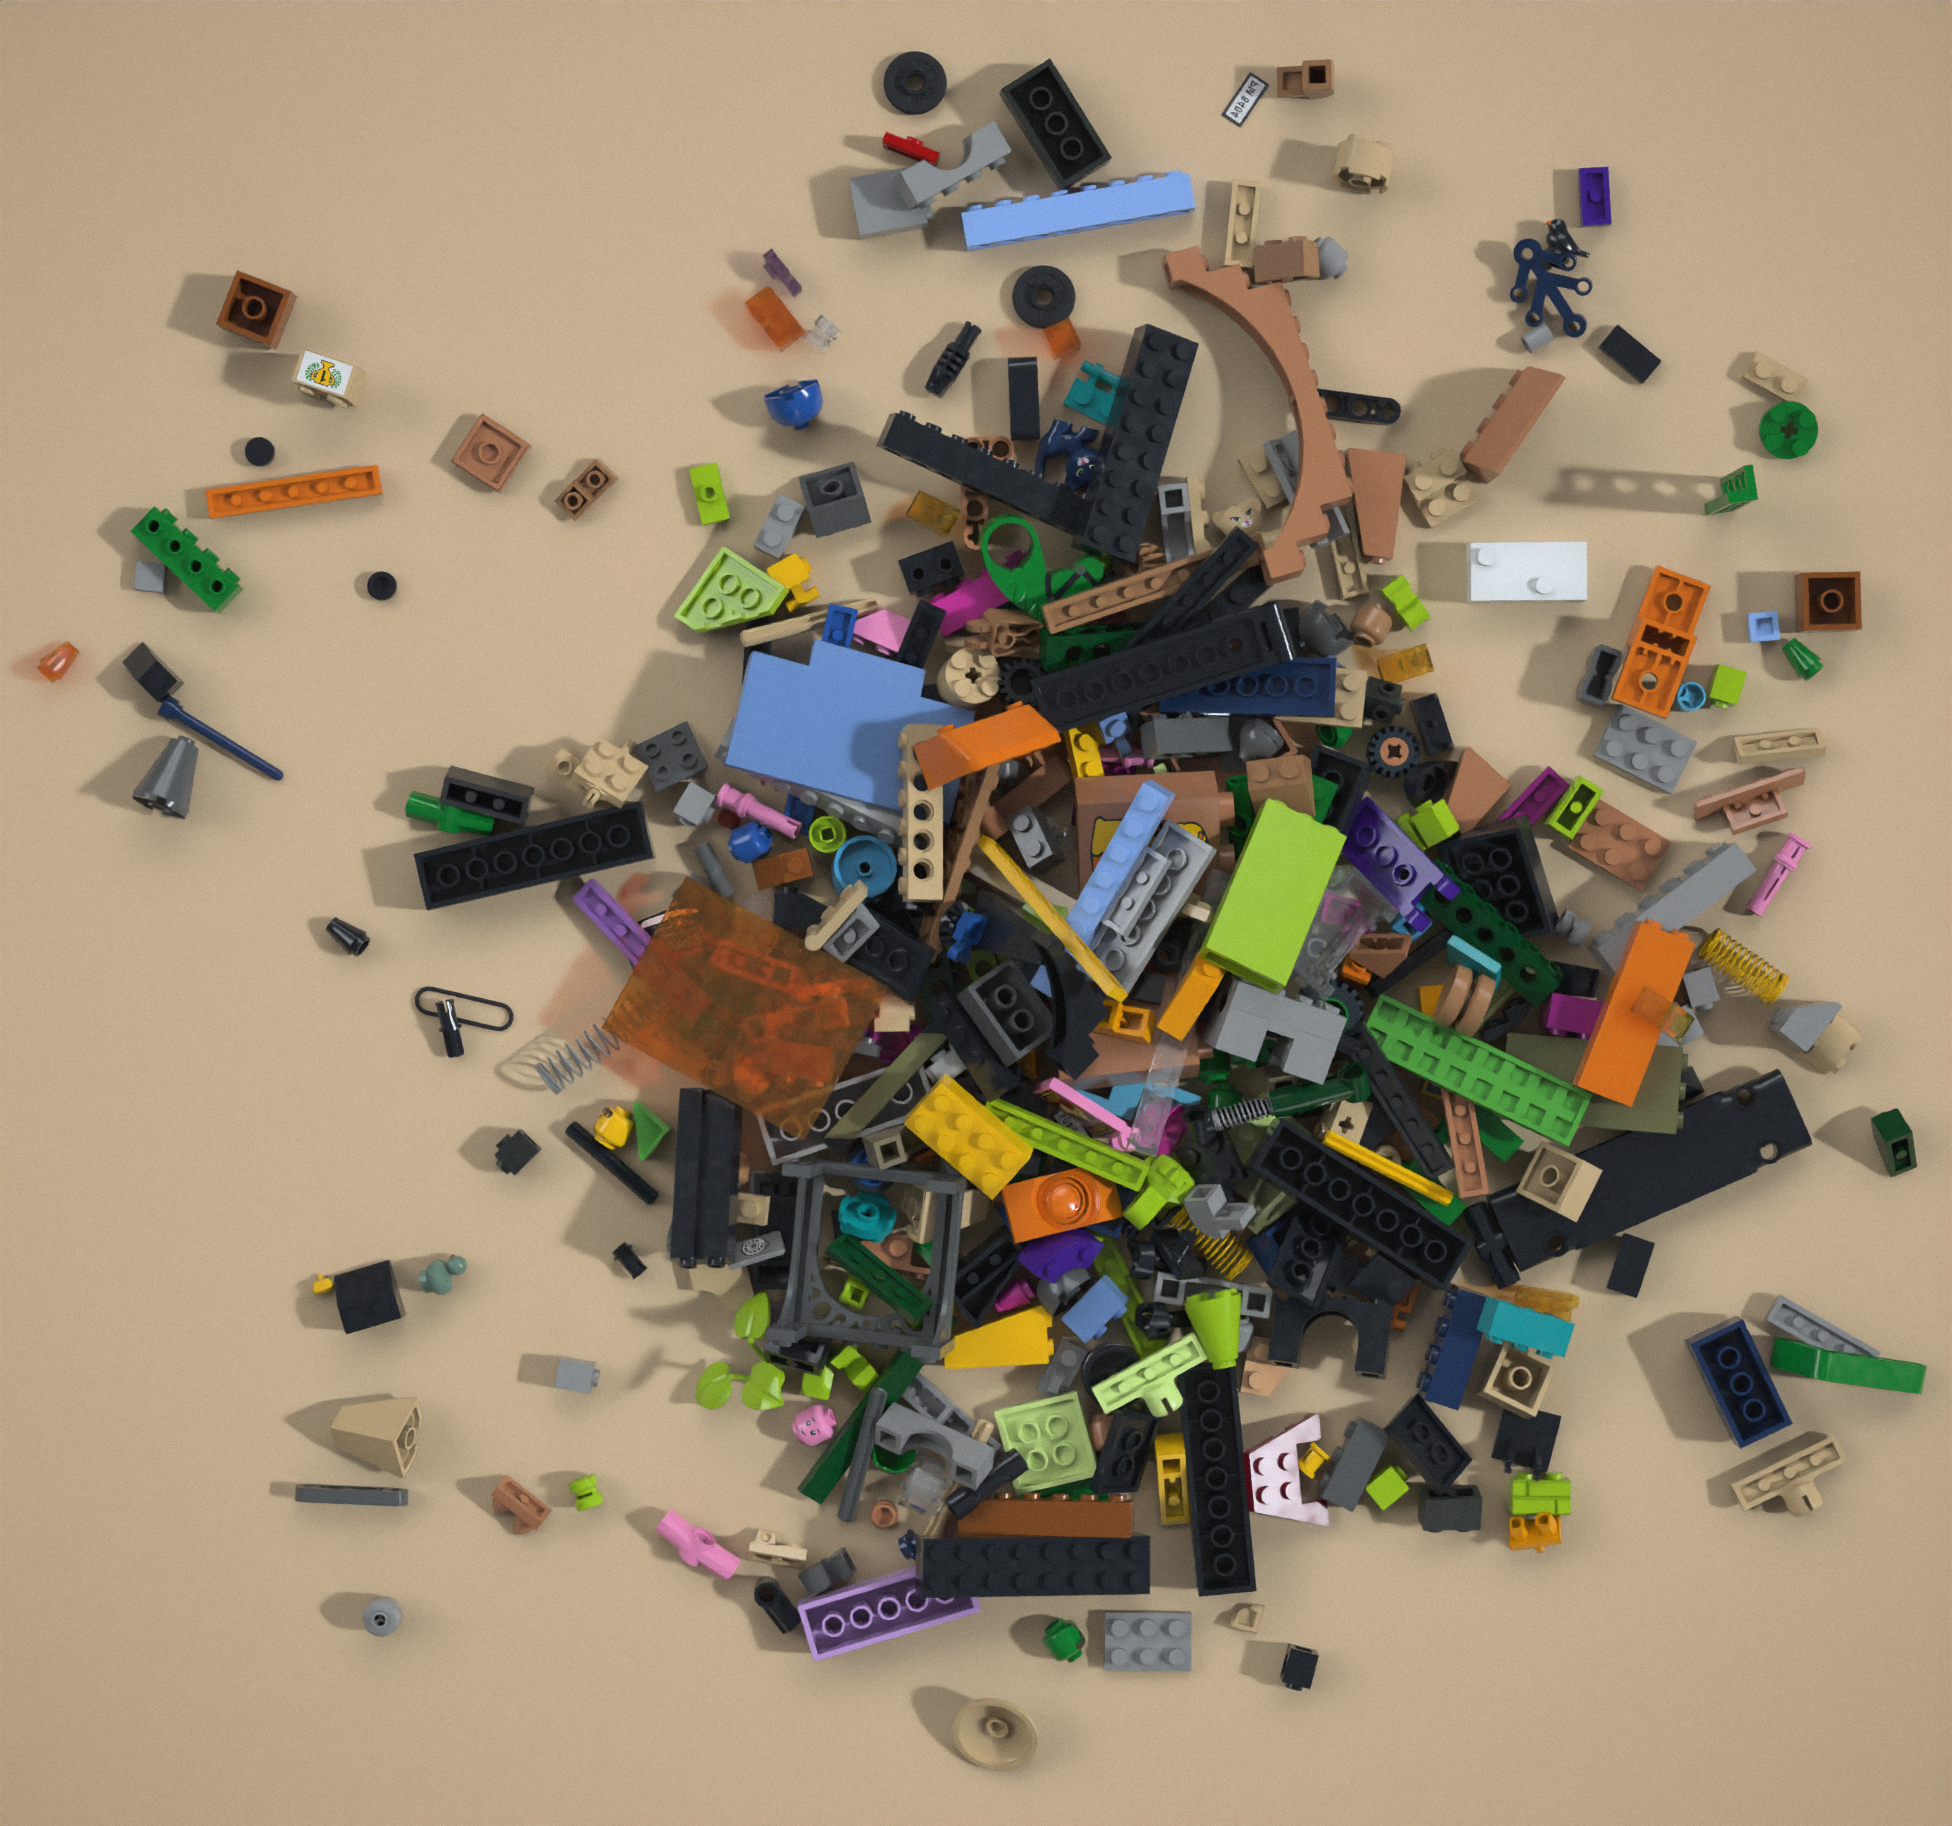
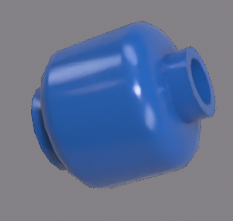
[728,821,773,864]

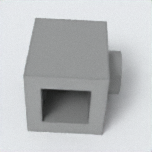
[673,781,717,828]

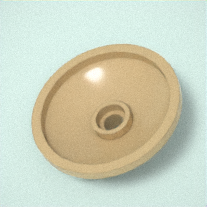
[952,1698,1039,1771]

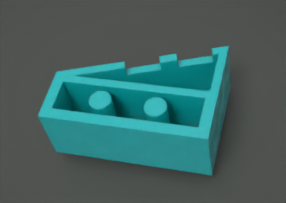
[1476,1296,1575,1359]

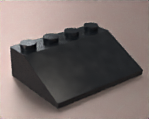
[1437,815,1559,938]

